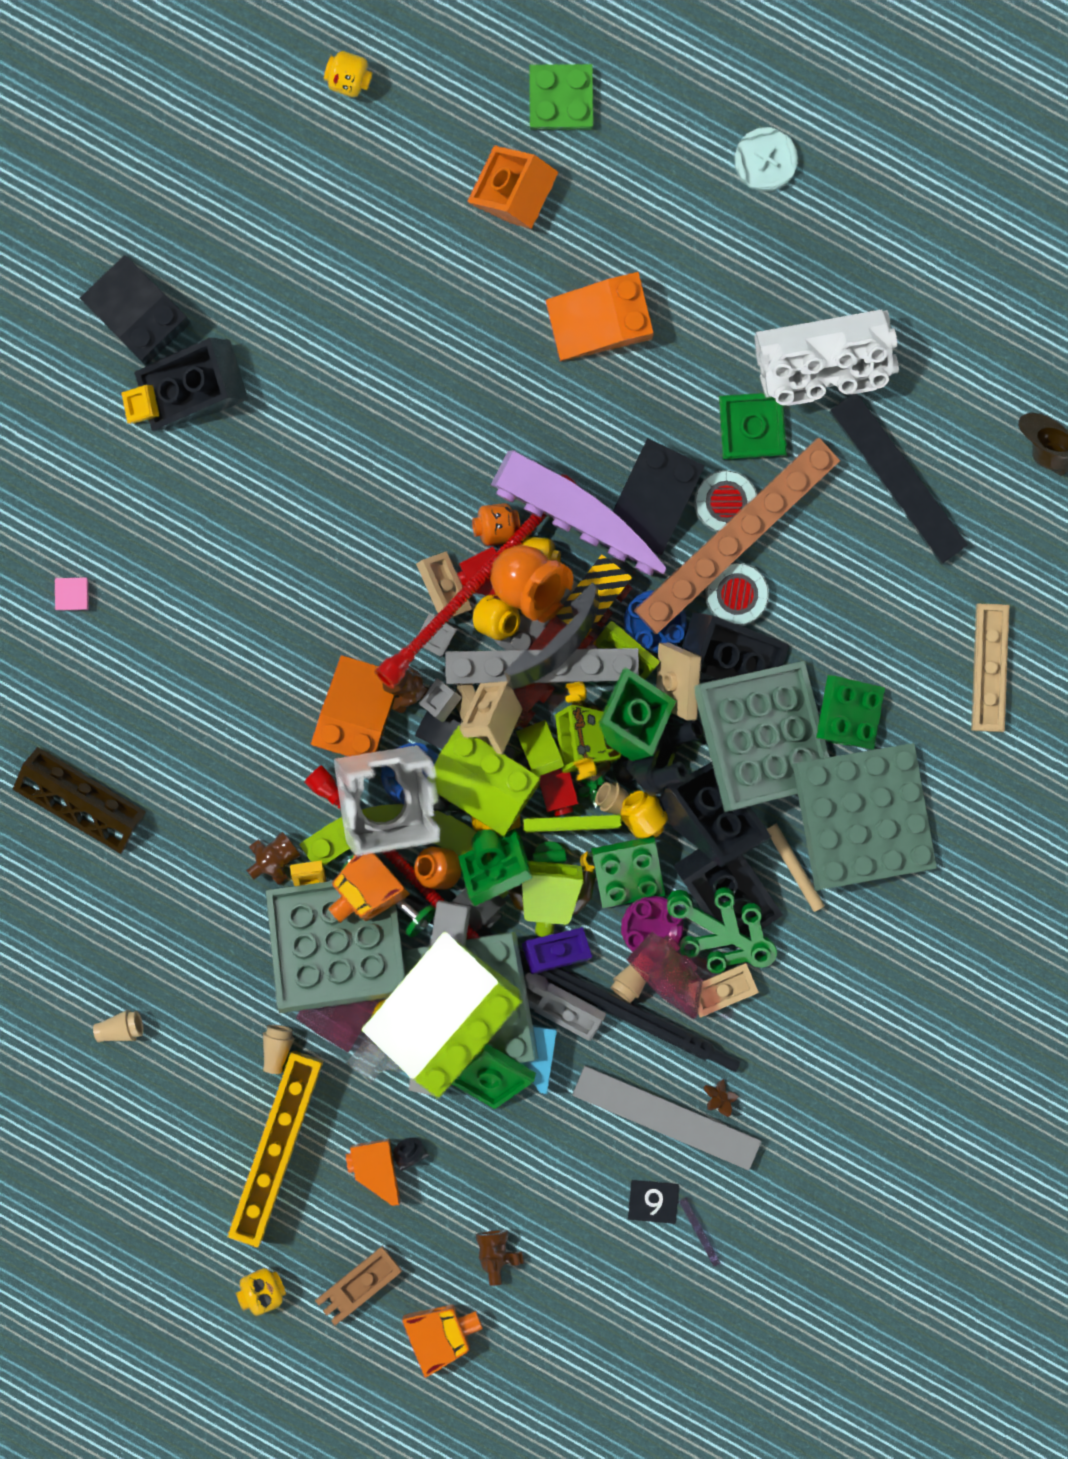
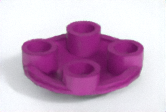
[621,896,684,959]

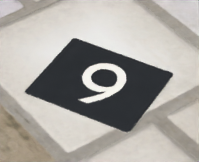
[628,1180,679,1224]

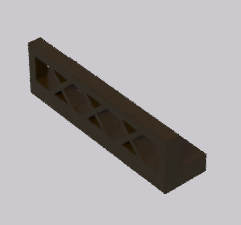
[12,747,146,854]

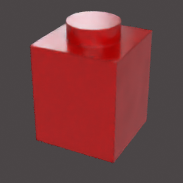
[538,768,578,817]

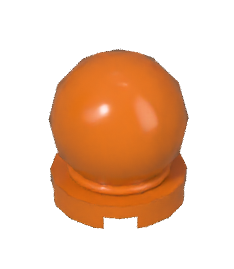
[490,545,574,623]

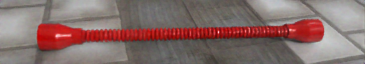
[375,474,578,688]
[304,765,481,940]

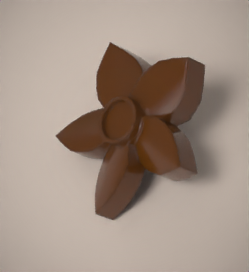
[703,1079,739,1117]

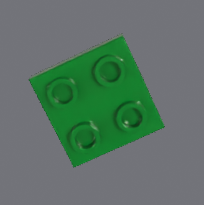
[816,675,885,750]
[458,829,532,906]
[591,836,665,908]

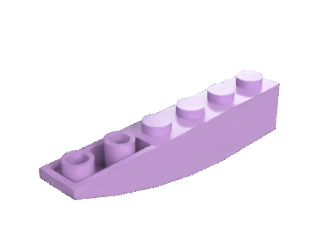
[491,451,666,576]

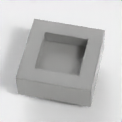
[419,614,457,658]
[418,678,462,722]

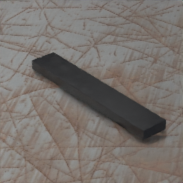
[829,394,968,565]

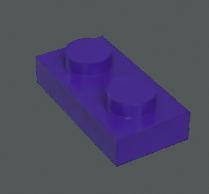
[522,927,592,974]

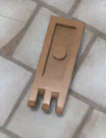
[315,1245,402,1326]

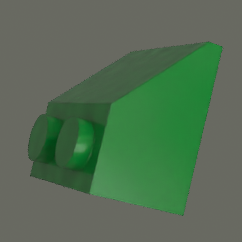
[599,668,676,761]

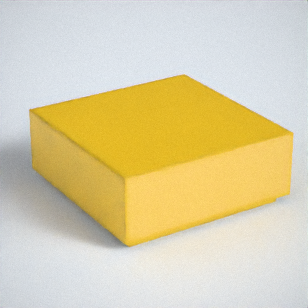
[121,385,159,424]
[290,860,326,886]

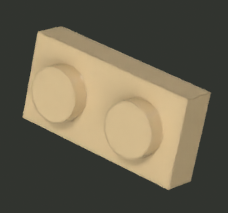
[416,551,472,618]
[687,963,759,1018]

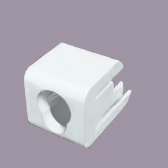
[334,745,439,856]

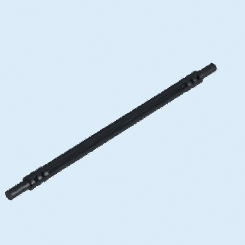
[403,895,741,1072]

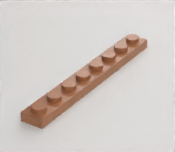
[634,438,840,634]

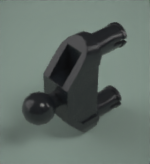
[613,719,703,797]

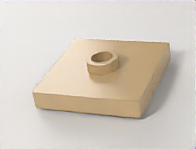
[656,642,701,720]

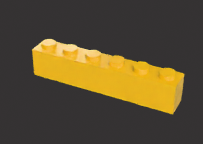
[227,1051,324,1248]

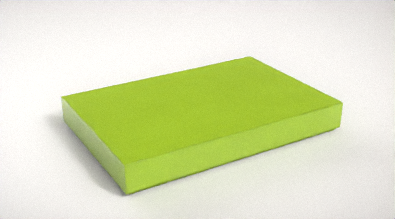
[523,815,621,832]

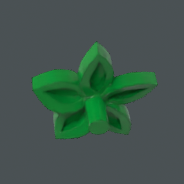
[576,774,606,808]

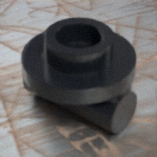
[393,1138,429,1171]

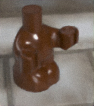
[383,666,429,713]
[246,832,301,885]
[476,1230,524,1286]

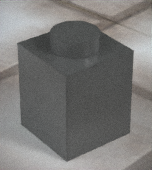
[451,888,506,932]

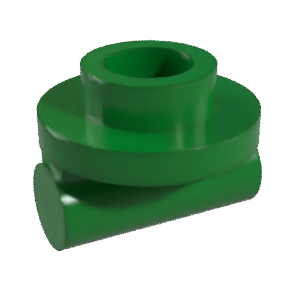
[533,841,566,864]

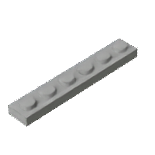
[445,648,639,685]

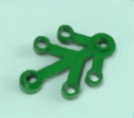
[667,888,777,973]

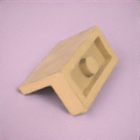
[459,681,522,754]

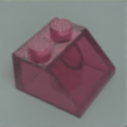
[626,932,703,1020]
[296,999,381,1053]

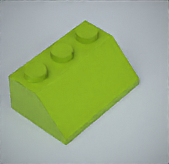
[427,726,540,837]

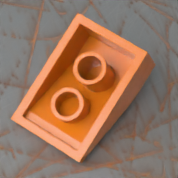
[545,272,653,362]
[311,655,395,757]

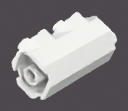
[754,309,899,406]

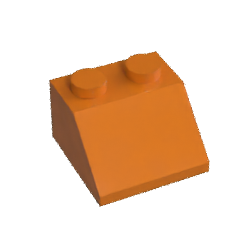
[467,146,559,229]

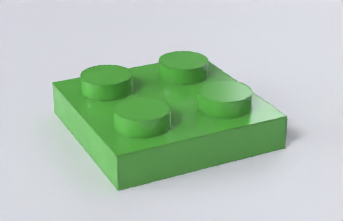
[529,64,593,130]

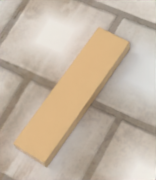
[971,603,1009,732]

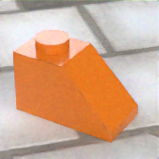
[346,1138,401,1206]

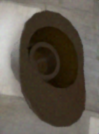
[1018,412,1068,476]

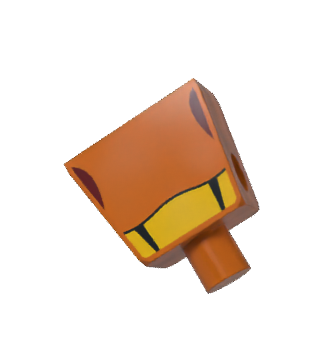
[328,853,410,923]
[402,1304,483,1378]

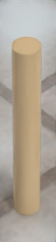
[767,823,825,912]

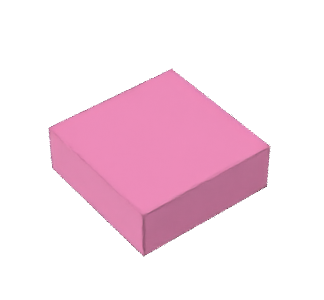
[55,578,89,611]

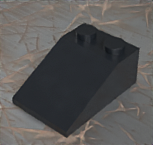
[80,255,191,367]
[134,338,248,432]
[612,438,705,555]
[682,612,789,683]
[658,762,772,867]
[673,849,783,951]

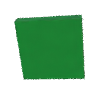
[719,393,786,460]
[451,1043,536,1109]

